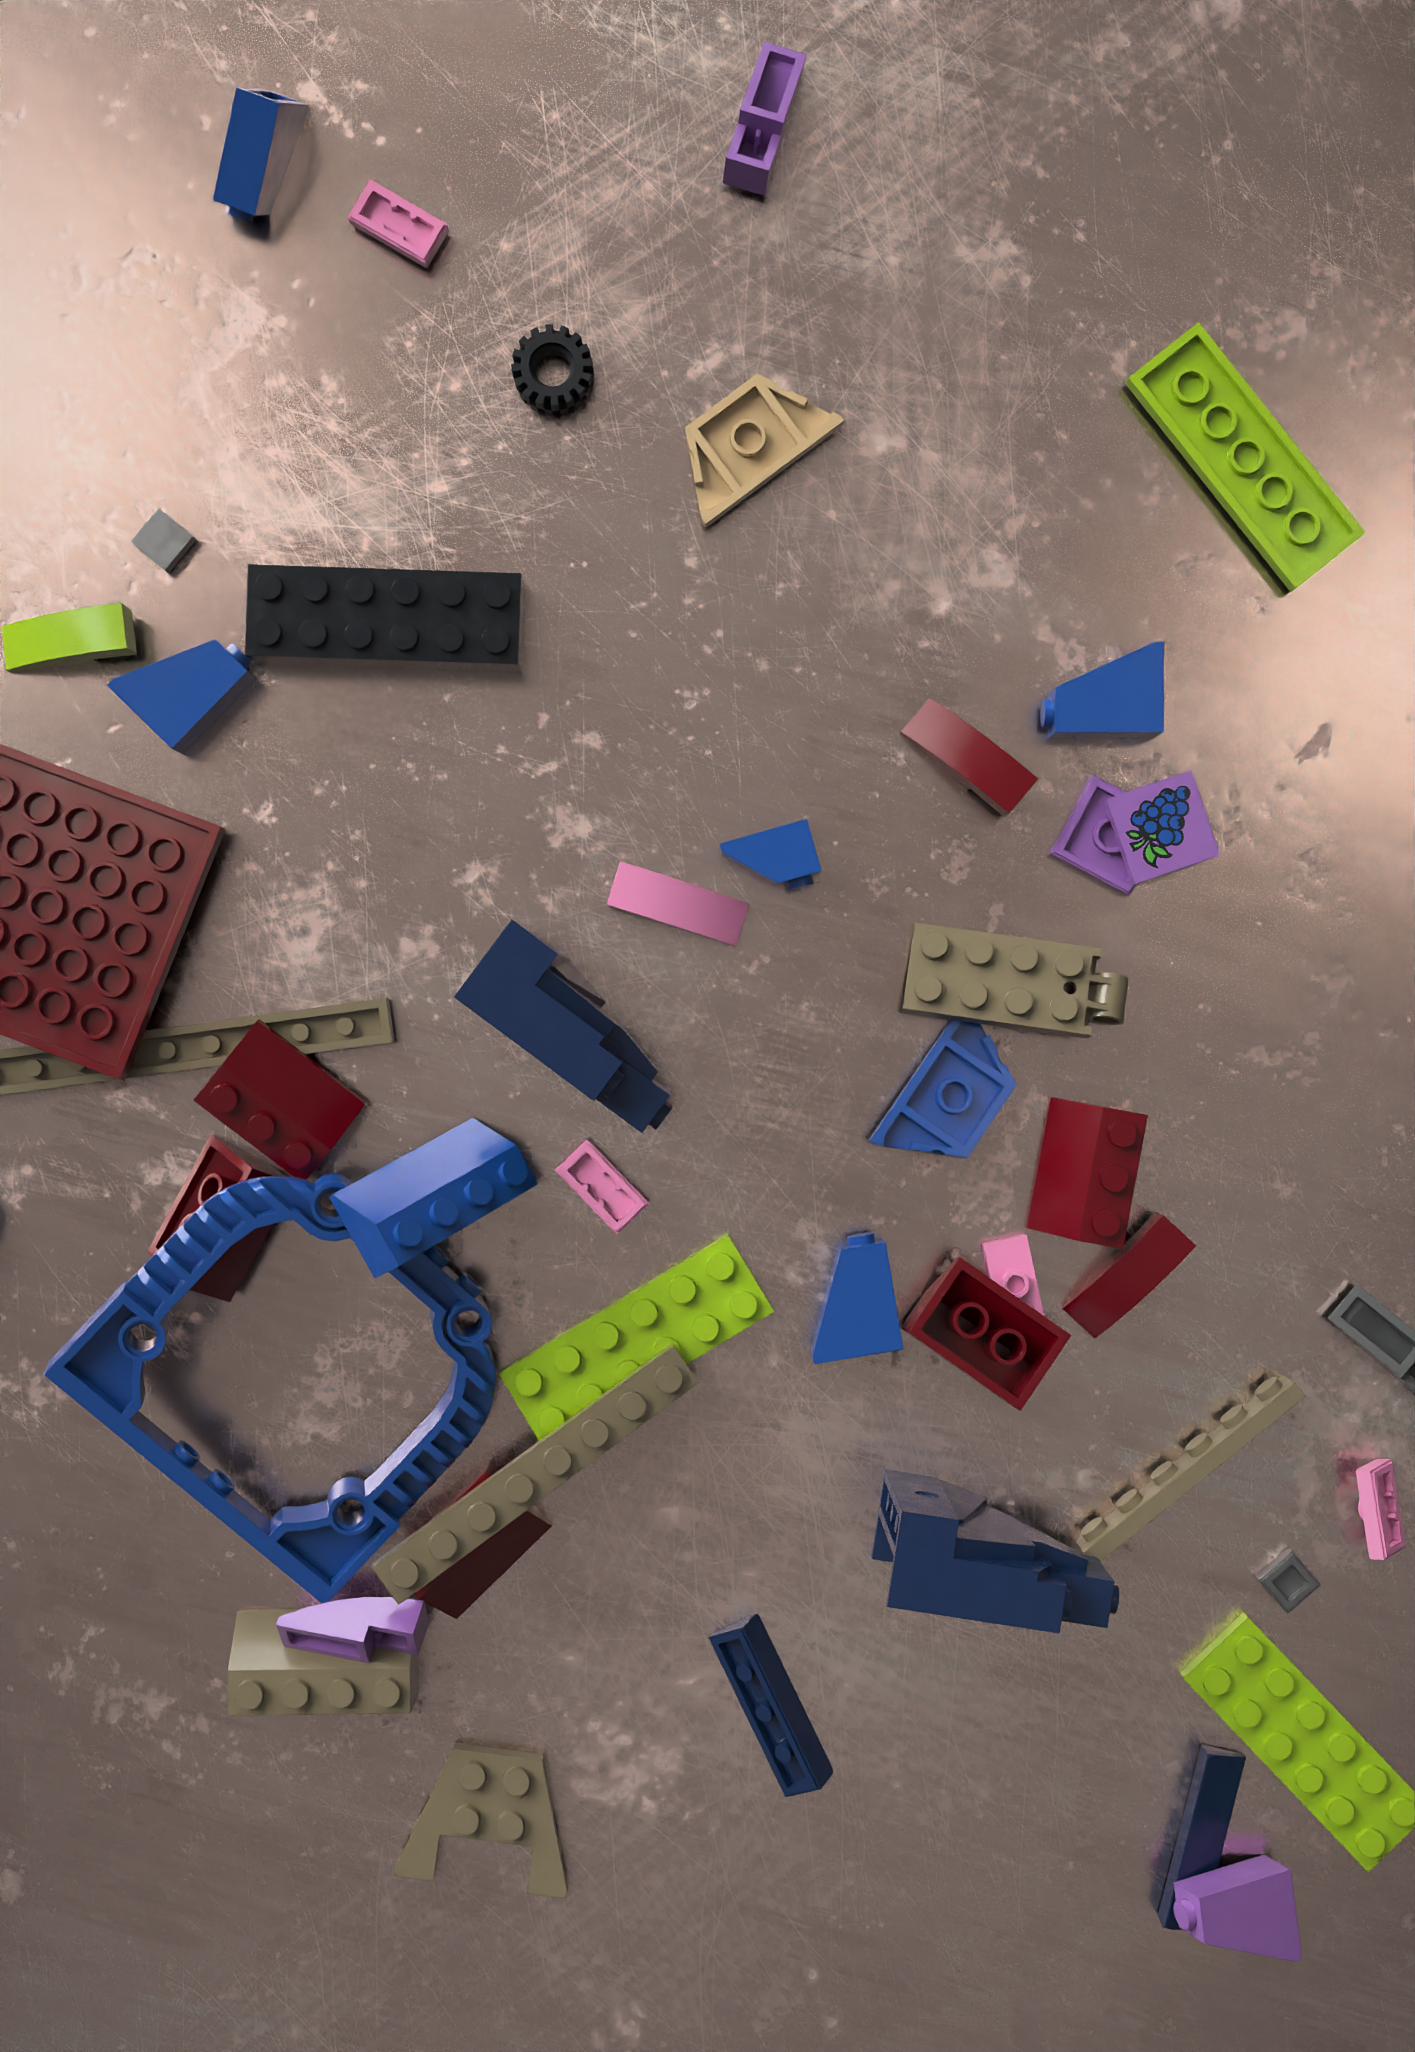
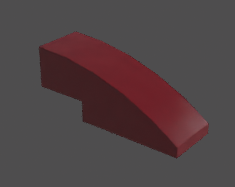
[900,698,1039,817]
[1061,1212,1196,1338]

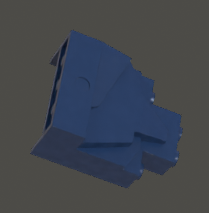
[454,919,673,1133]
[871,1469,1119,1634]

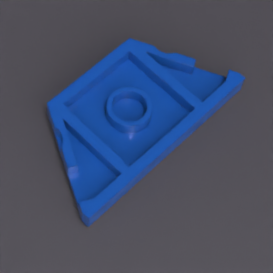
[868,1020,1017,1159]

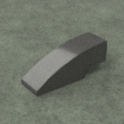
[1327,1284,1415,1394]

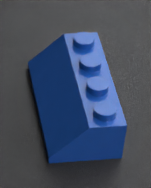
[329,1118,538,1278]

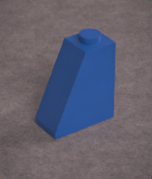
[213,87,309,221]
[107,639,257,754]
[1040,642,1164,739]
[810,1232,904,1364]

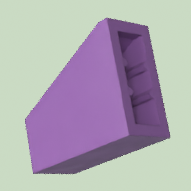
[1173,1855,1302,1962]

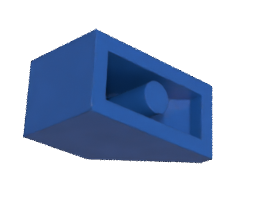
[719,819,822,891]

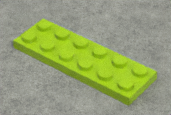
[1125,322,1366,592]
[498,1234,774,1441]
[1180,1612,1415,1872]

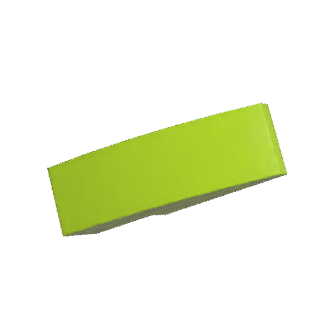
[1,603,137,672]

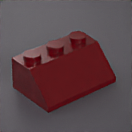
[193,1019,366,1180]
[1025,1097,1148,1249]
[147,1134,286,1302]
[901,1257,1071,1411]
[414,1461,553,1619]

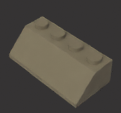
[228,1609,418,1716]

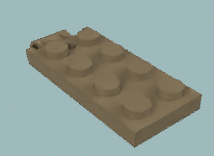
[902,922,1129,1039]

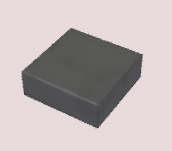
[130,507,197,574]
[1255,1547,1321,1614]

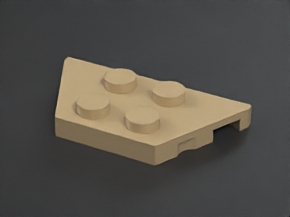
[685,373,844,528]

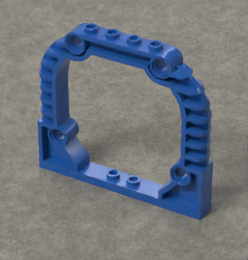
[43,1173,495,1603]

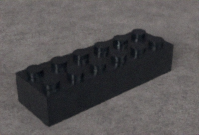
[245,564,526,674]

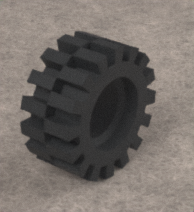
[511,324,594,416]

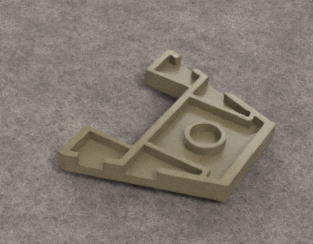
[393,1742,568,1899]

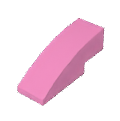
[607,861,749,947]

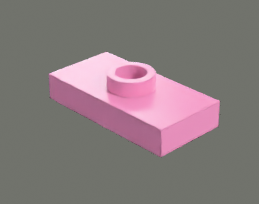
[347,179,449,269]
[555,1139,650,1234]
[981,1234,1044,1316]
[1356,1459,1406,1560]

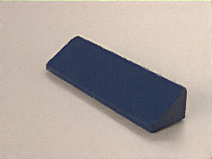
[708,1614,833,1797]
[1158,1744,1246,1930]

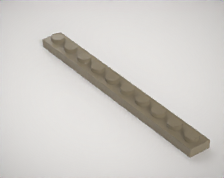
[0,998,395,1096]

